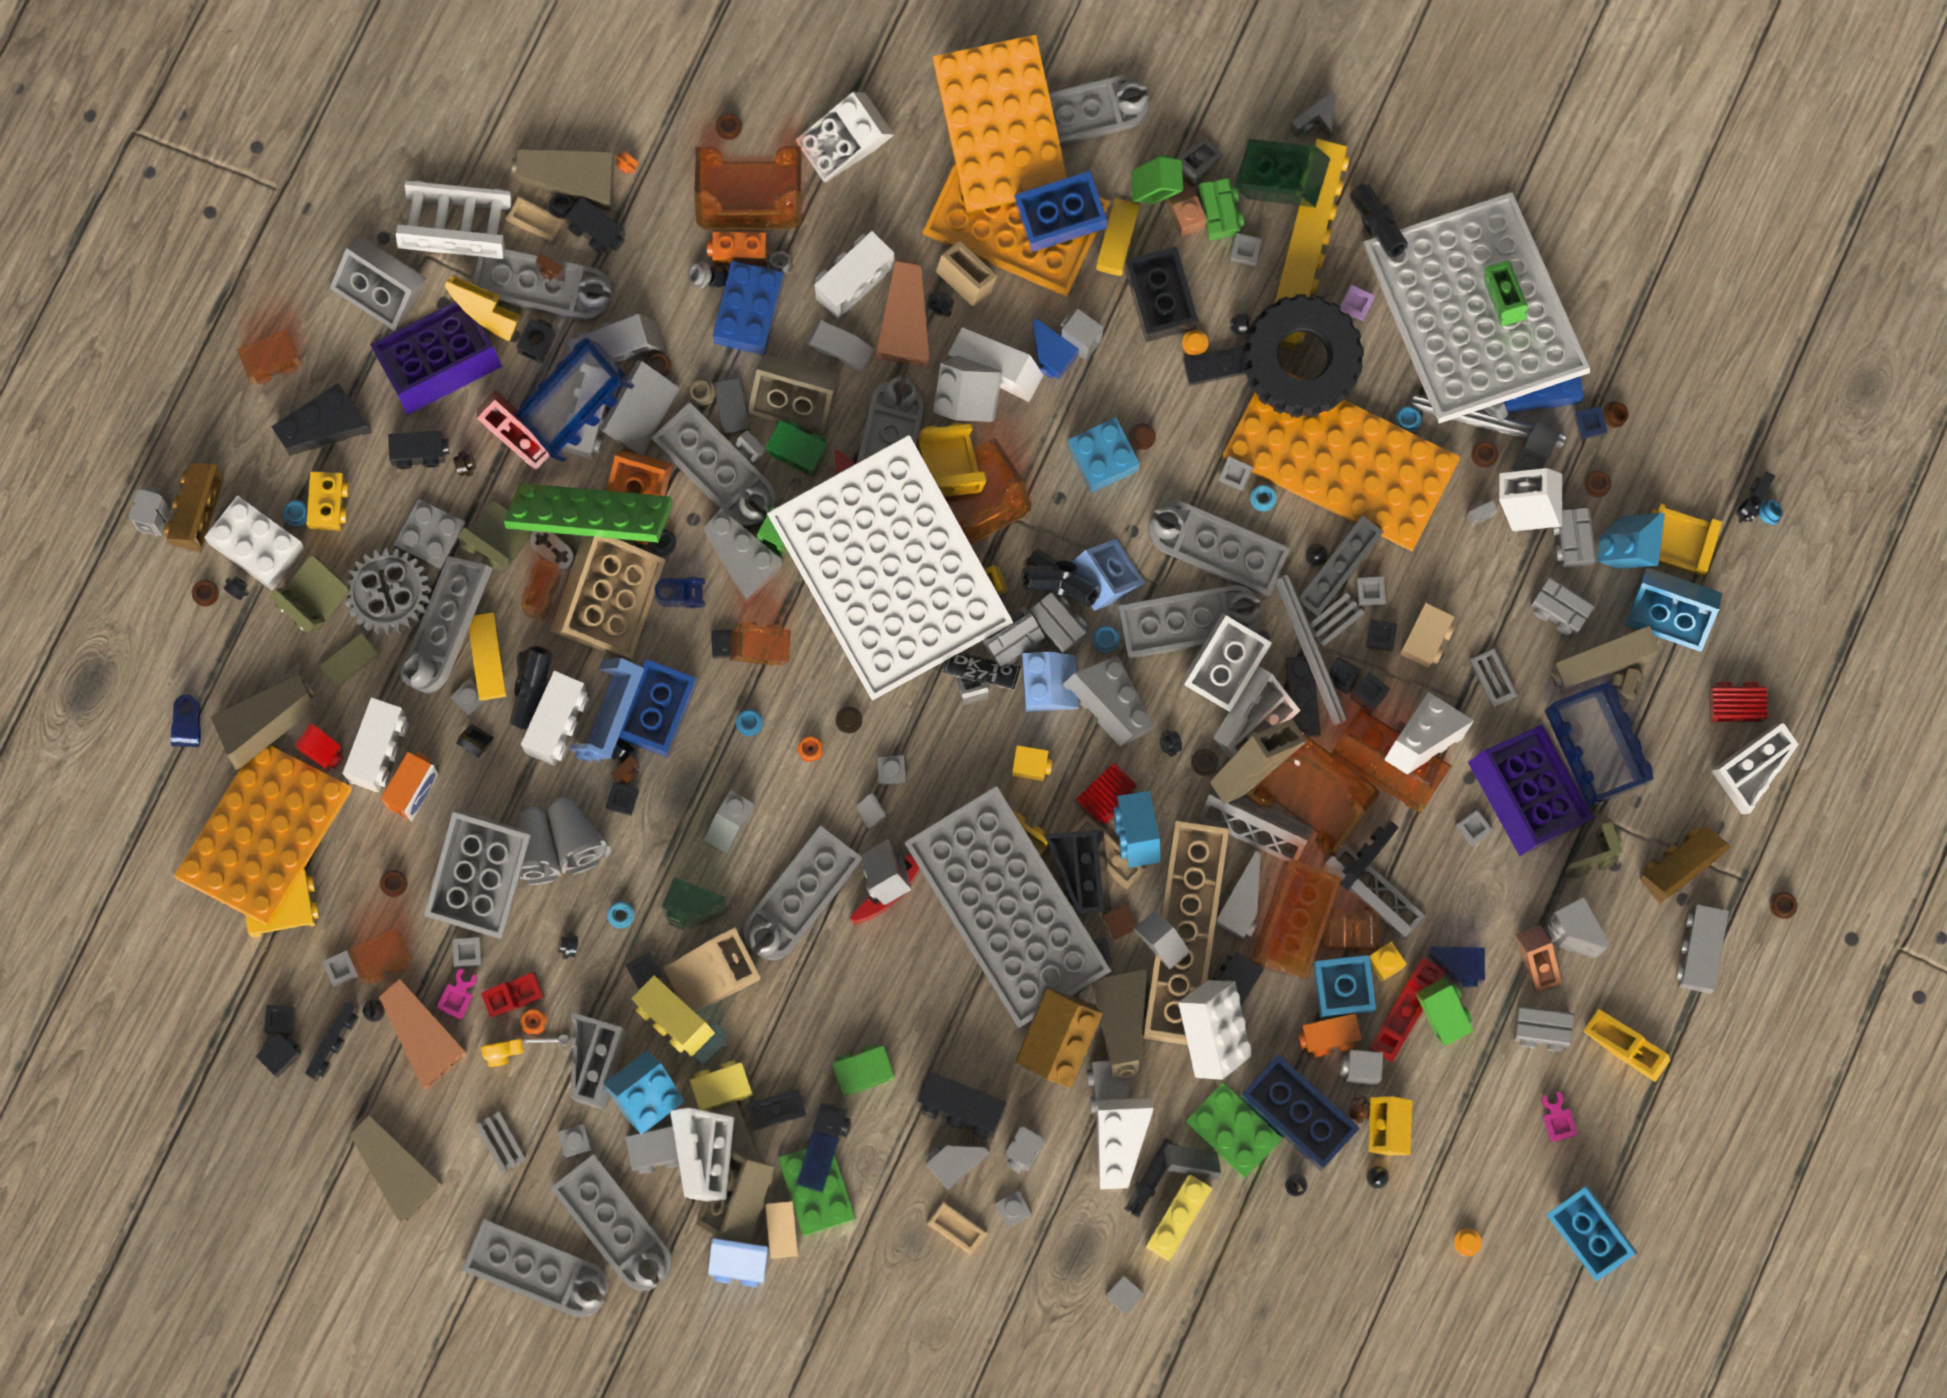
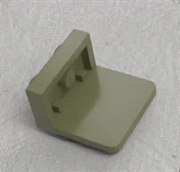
[458,501,533,573]
[269,556,350,633]
[1564,821,1623,879]

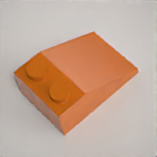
[606,449,673,546]

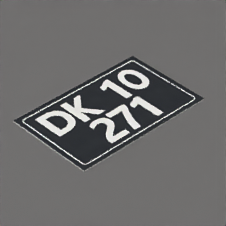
[942,652,1021,690]

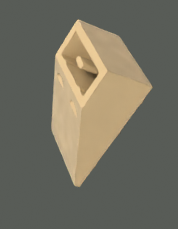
[663,928,761,1013]

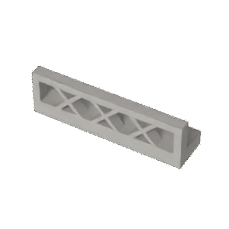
[1198,788,1313,866]
[1323,843,1425,940]

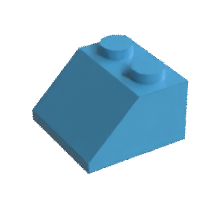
[1597,513,1665,569]

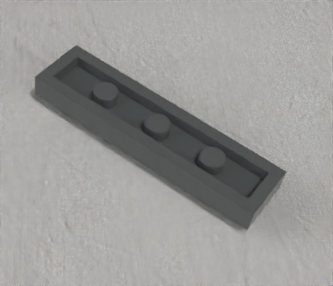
[1299,515,1383,617]

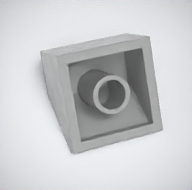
[933,355,1002,422]

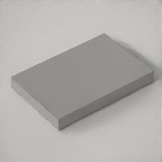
[600,360,679,455]

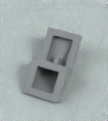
[807,320,874,371]

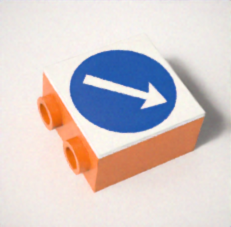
[381,752,439,821]

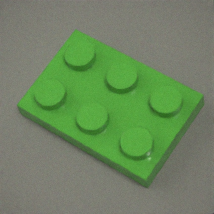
[1185,1082,1282,1179]
[778,1141,855,1237]

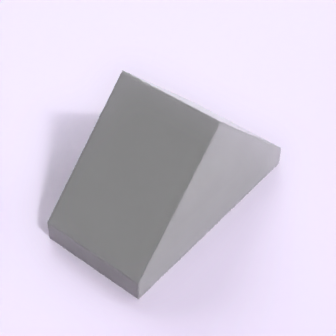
[954,676,989,706]
[1134,911,1190,970]

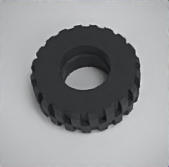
[1242,294,1364,418]

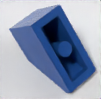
[1032,318,1079,380]

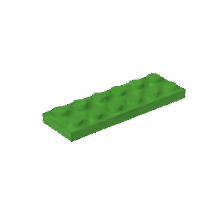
[504,483,673,542]

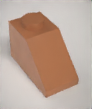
[1165,180,1207,237]
[1515,925,1562,993]

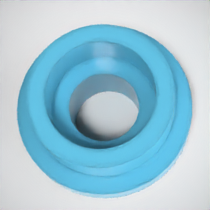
[1250,485,1277,512]
[607,901,634,929]

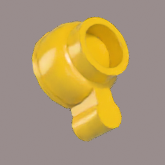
[480,1038,525,1067]

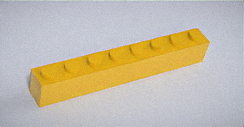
[1275,139,1350,351]

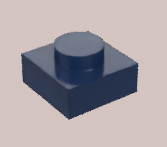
[1574,406,1608,440]

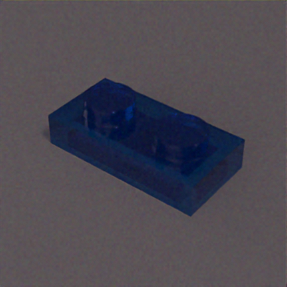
[796,1132,839,1193]

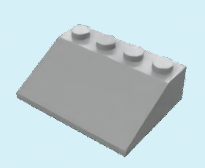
[424,809,531,939]

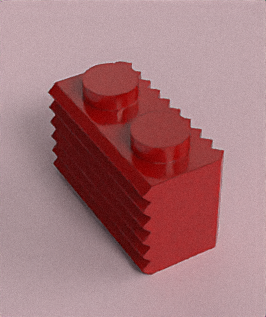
[1709,682,1768,723]
[1075,762,1137,825]

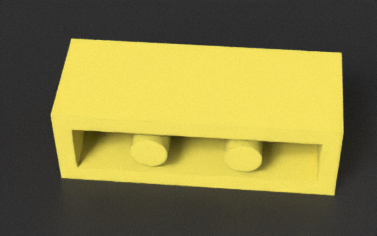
[631,976,715,1056]
[1146,1174,1213,1261]

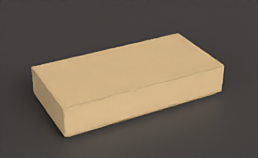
[506,196,565,245]
[765,1200,798,1259]
[927,1201,988,1256]

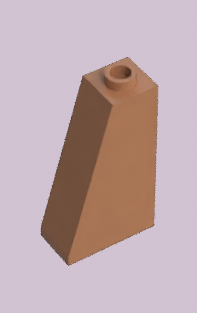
[876,259,929,368]
[379,979,467,1090]

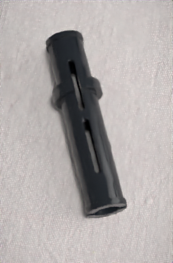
[1124,1138,1179,1218]

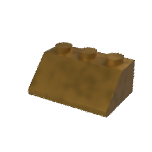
[165,463,224,553]
[1640,826,1731,904]
[1015,987,1103,1088]

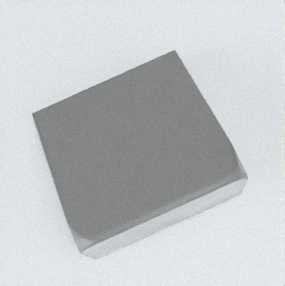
[856,793,886,829]

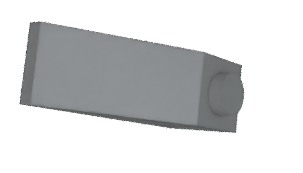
[1215,851,1261,940]

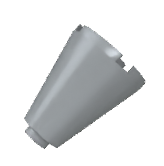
[548,797,611,875]
[516,807,561,885]

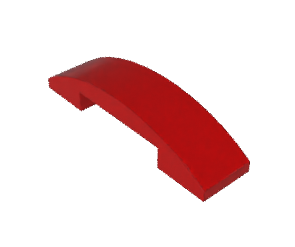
[850,853,920,925]
[1369,957,1446,1063]

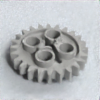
[345,548,432,635]

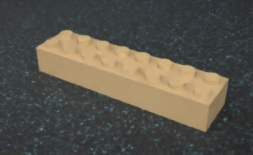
[1143,821,1229,1045]

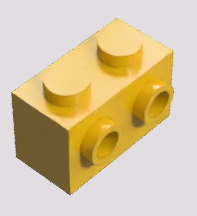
[307,472,350,531]
[1368,1096,1413,1155]

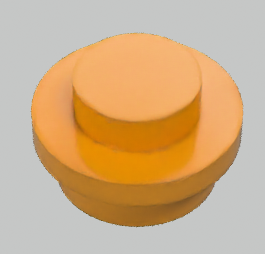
[1182,330,1209,356]
[1454,1228,1482,1256]

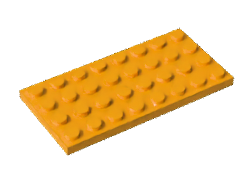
[1222,371,1461,552]

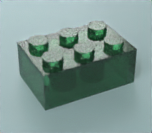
[1234,139,1331,208]

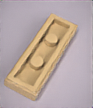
[1070,814,1145,890]

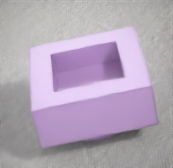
[1339,284,1375,321]

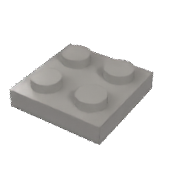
[393,499,466,571]

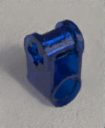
[654,577,706,608]
[171,694,201,747]

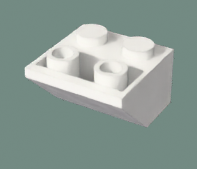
[1499,468,1562,531]

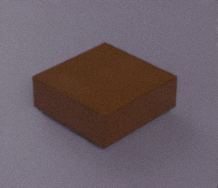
[1102,904,1137,940]

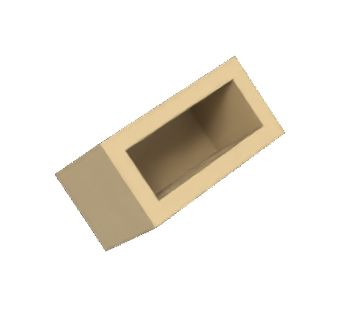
[936,241,997,307]
[1400,603,1456,669]

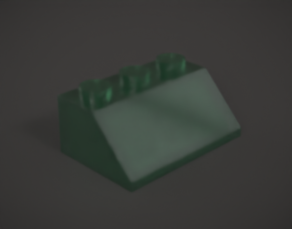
[661,877,728,930]

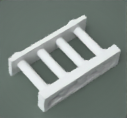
[396,181,512,259]

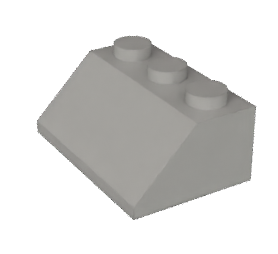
[329,236,427,331]
[1544,897,1610,959]

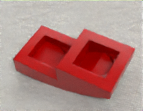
[481,972,545,1018]

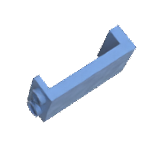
[569,658,645,762]

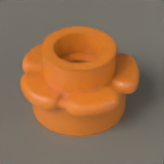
[615,151,639,174]
[797,736,823,762]
[520,1008,547,1035]

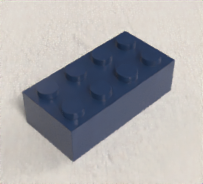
[1240,1054,1360,1171]

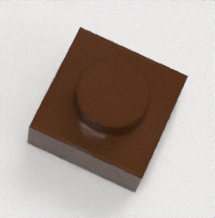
[535,253,566,282]
[611,755,639,784]

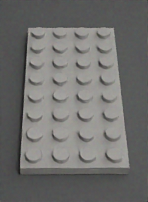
[904,786,1111,1029]

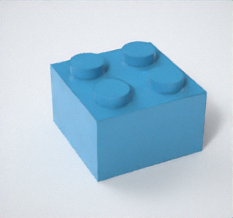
[1067,417,1140,494]
[1113,791,1160,868]
[1313,955,1376,1019]
[603,1050,685,1135]

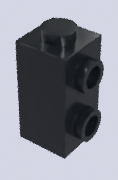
[566,197,625,256]
[388,431,450,470]
[813,1102,852,1142]

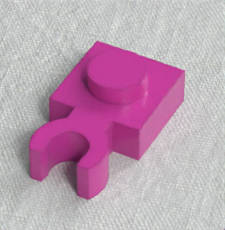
[436,969,477,1021]
[1541,1091,1578,1143]

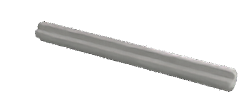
[1410,394,1566,448]
[1276,575,1348,725]

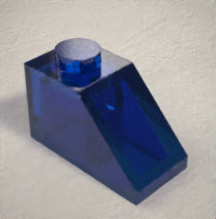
[1428,946,1485,988]

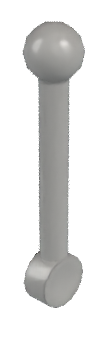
[512,1034,569,1045]

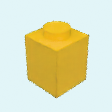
[1012,745,1053,782]
[1369,941,1407,983]

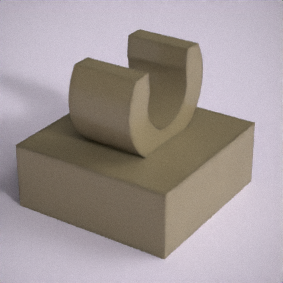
[1611,668,1644,703]

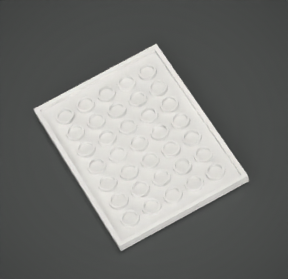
[1364,192,1590,423]
[767,434,1014,700]

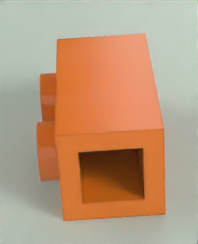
[707,232,767,265]
[1297,1014,1362,1058]

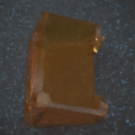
[694,146,802,230]
[944,438,1031,544]
[1246,733,1379,857]

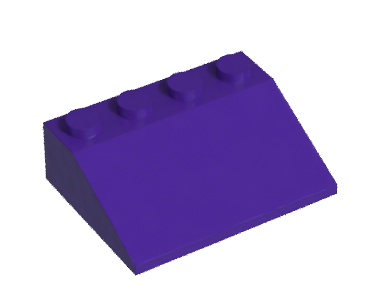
[370,301,502,415]
[1468,725,1594,857]

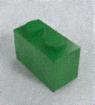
[765,420,828,477]

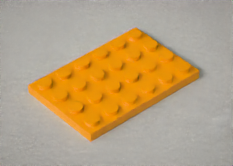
[932,35,1067,213]
[923,164,1110,297]
[174,745,352,926]

